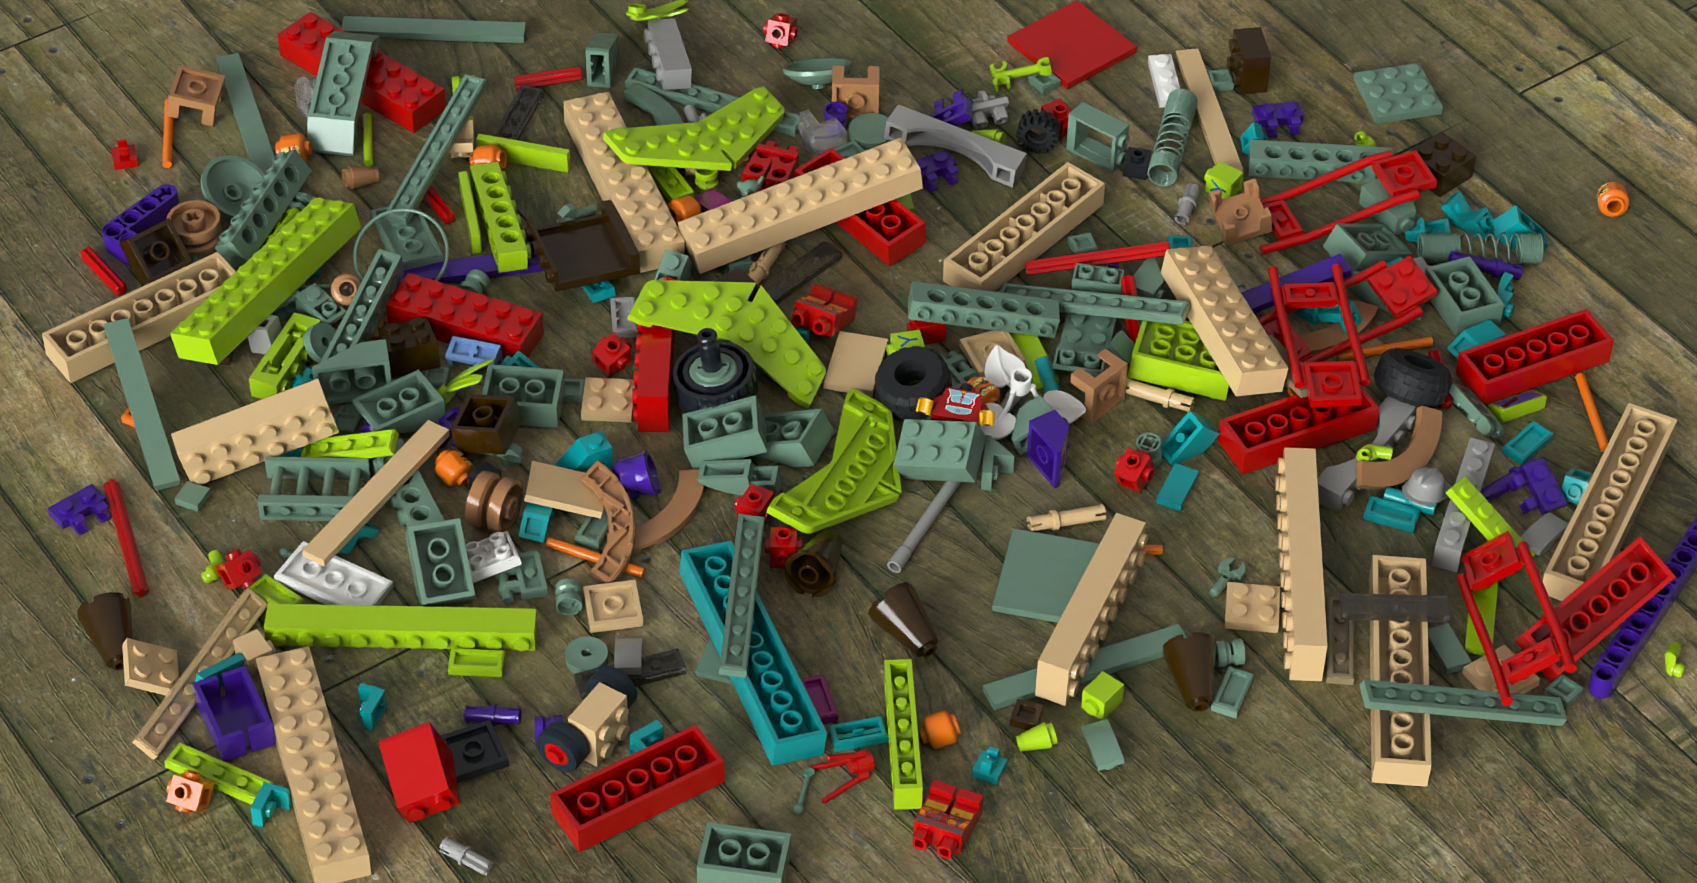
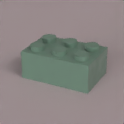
[1425,256,1504,337]
[482,364,565,428]
[682,395,767,469]
[894,419,986,482]
[405,518,475,607]
[697,822,791,883]

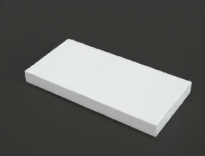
[274,541,393,606]

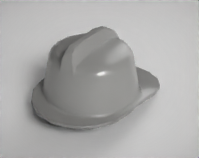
[1402,467,1452,506]

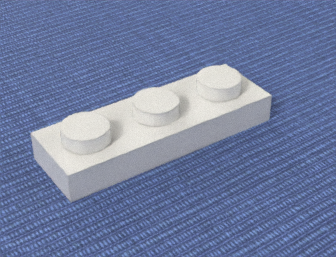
[1148,54,1180,108]

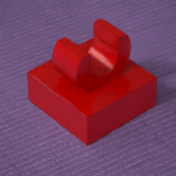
[111,139,139,170]

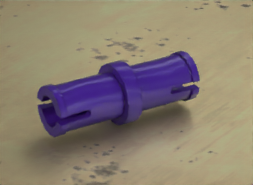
[464,704,522,726]

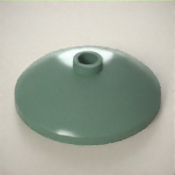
[783,58,852,89]
[200,155,263,219]

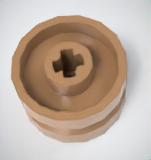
[167,200,223,259]
[465,470,523,533]

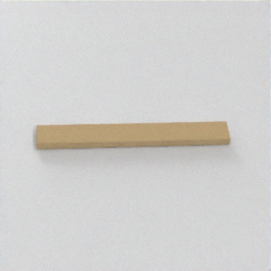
[1175,48,1244,171]
[302,420,450,567]
[132,588,268,760]

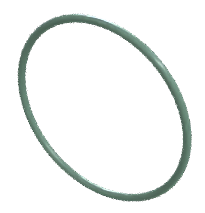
[353,208,449,282]

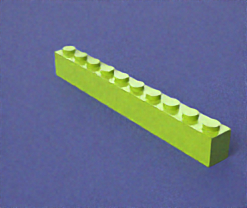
[264,604,538,651]

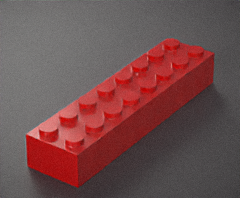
[277,12,446,133]

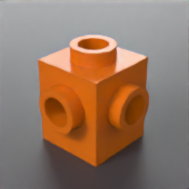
[166,770,215,813]

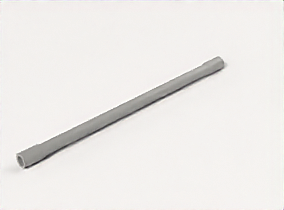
[887,389,1023,573]

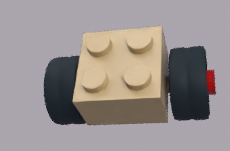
[536,666,637,773]

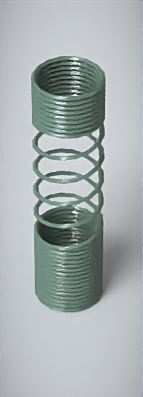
[1147,89,1198,187]
[1417,233,1544,264]

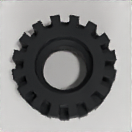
[1016,109,1061,154]

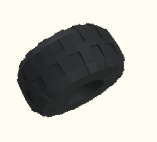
[875,346,952,420]
[1374,348,1452,408]

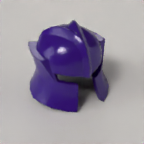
[612,450,661,498]

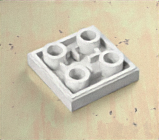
[465,531,522,583]

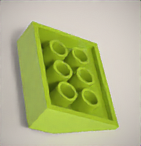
[1127,321,1230,401]

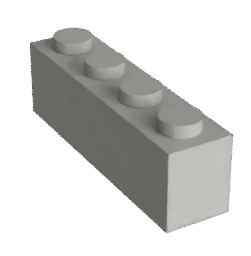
[644,18,692,90]

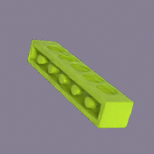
[470,162,531,273]
[884,659,923,810]

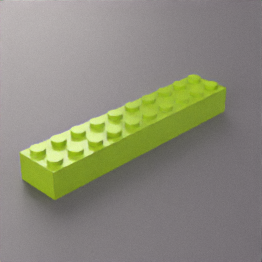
[170,198,361,365]

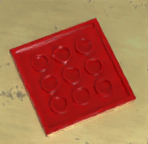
[1007,0,1137,89]

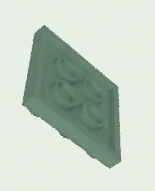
[1353,63,1443,124]

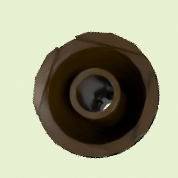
[784,530,842,597]
[868,582,938,657]
[77,592,132,670]
[1163,632,1216,711]

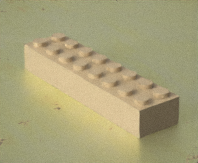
[943,162,1105,292]
[1161,246,1288,396]
[42,252,236,383]
[1035,513,1148,706]

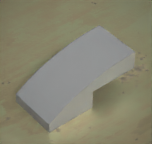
[1521,512,1569,556]
[614,637,642,675]

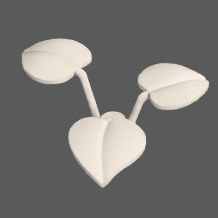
[980,345,1086,440]

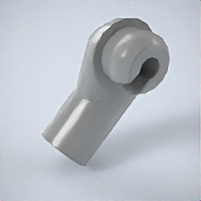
[684,105,710,123]

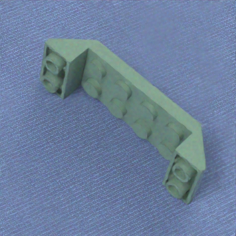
[307,31,380,156]
[1053,263,1125,375]

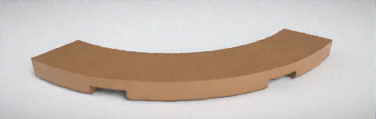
[1299,300,1379,355]
[1356,406,1442,489]
[581,460,636,584]
[606,469,705,555]

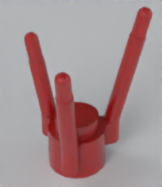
[810,750,875,803]

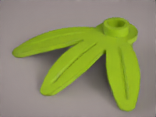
[626,0,689,21]
[436,358,494,405]

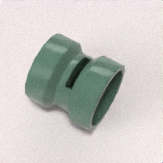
[459,269,490,295]
[1136,432,1163,467]
[555,578,582,616]
[1215,638,1245,668]

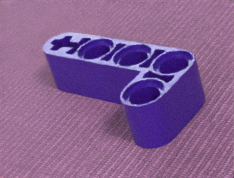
[102,184,179,265]

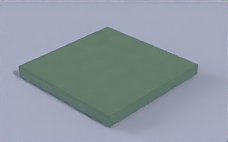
[992,528,1100,623]

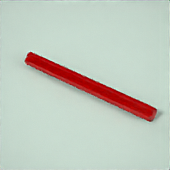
[1025,242,1170,275]
[104,479,149,597]

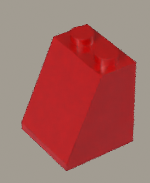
[379,722,460,823]

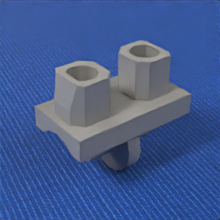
[966,90,1009,130]

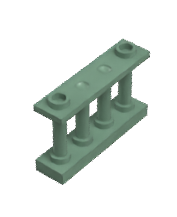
[257,456,371,521]

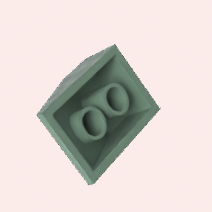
[1323,224,1413,276]
[312,339,391,405]
[352,370,446,433]
[754,409,835,467]

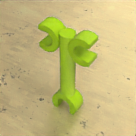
[990,57,1052,92]

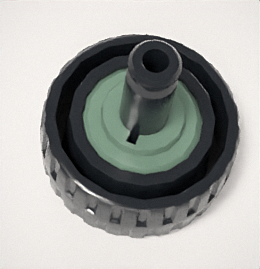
[672,328,758,413]

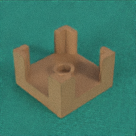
[166,65,225,127]
[832,65,879,120]
[1209,178,1272,246]
[1071,349,1128,425]

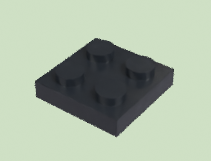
[440,719,509,783]

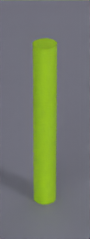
[363,113,373,167]

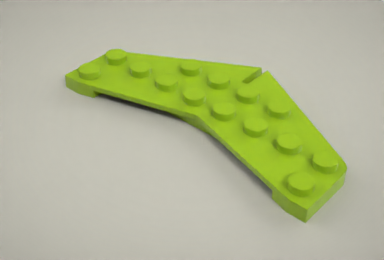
[603,86,785,171]
[627,280,826,409]
[766,388,902,534]

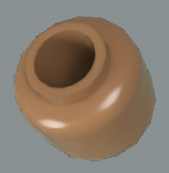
[331,273,361,306]

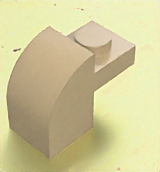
[449,116,475,158]

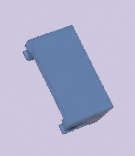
[445,336,503,368]

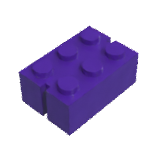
[193,666,276,762]

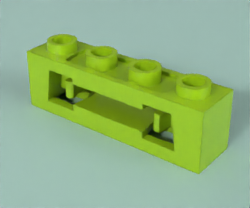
[249,312,323,399]

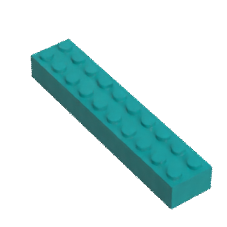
[679,540,827,766]

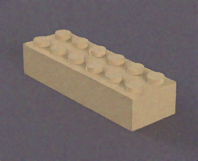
[171,379,339,485]

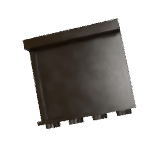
[524,200,641,292]

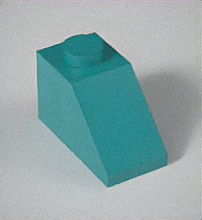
[1493,205,1549,249]
[1161,411,1220,466]
[556,431,613,473]

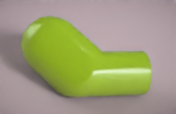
[1354,131,1377,147]
[1356,444,1393,462]
[201,550,224,584]
[1664,641,1685,678]

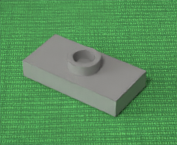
[610,297,638,338]

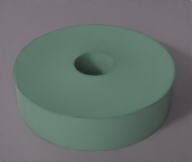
[304,323,336,363]
[565,636,608,676]

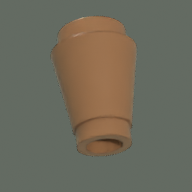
[342,166,379,190]

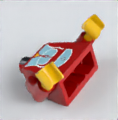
[916,383,995,427]

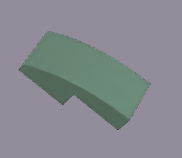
[1081,719,1125,771]

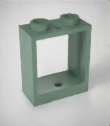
[1066,102,1130,173]

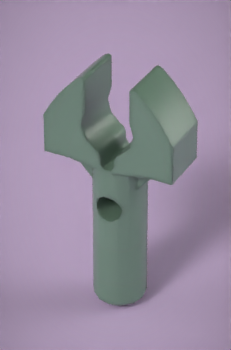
[556,203,597,223]
[480,442,523,467]
[1209,558,1245,597]

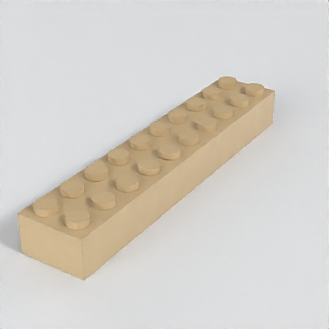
[564,92,685,273]
[678,137,923,274]
[1543,403,1678,601]
[1275,447,1328,681]
[1369,555,1431,787]
[255,646,372,883]

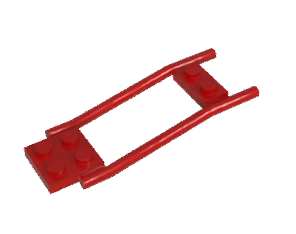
[1259,150,1437,255]
[1258,255,1437,365]
[1268,264,1370,408]
[1456,531,1577,706]

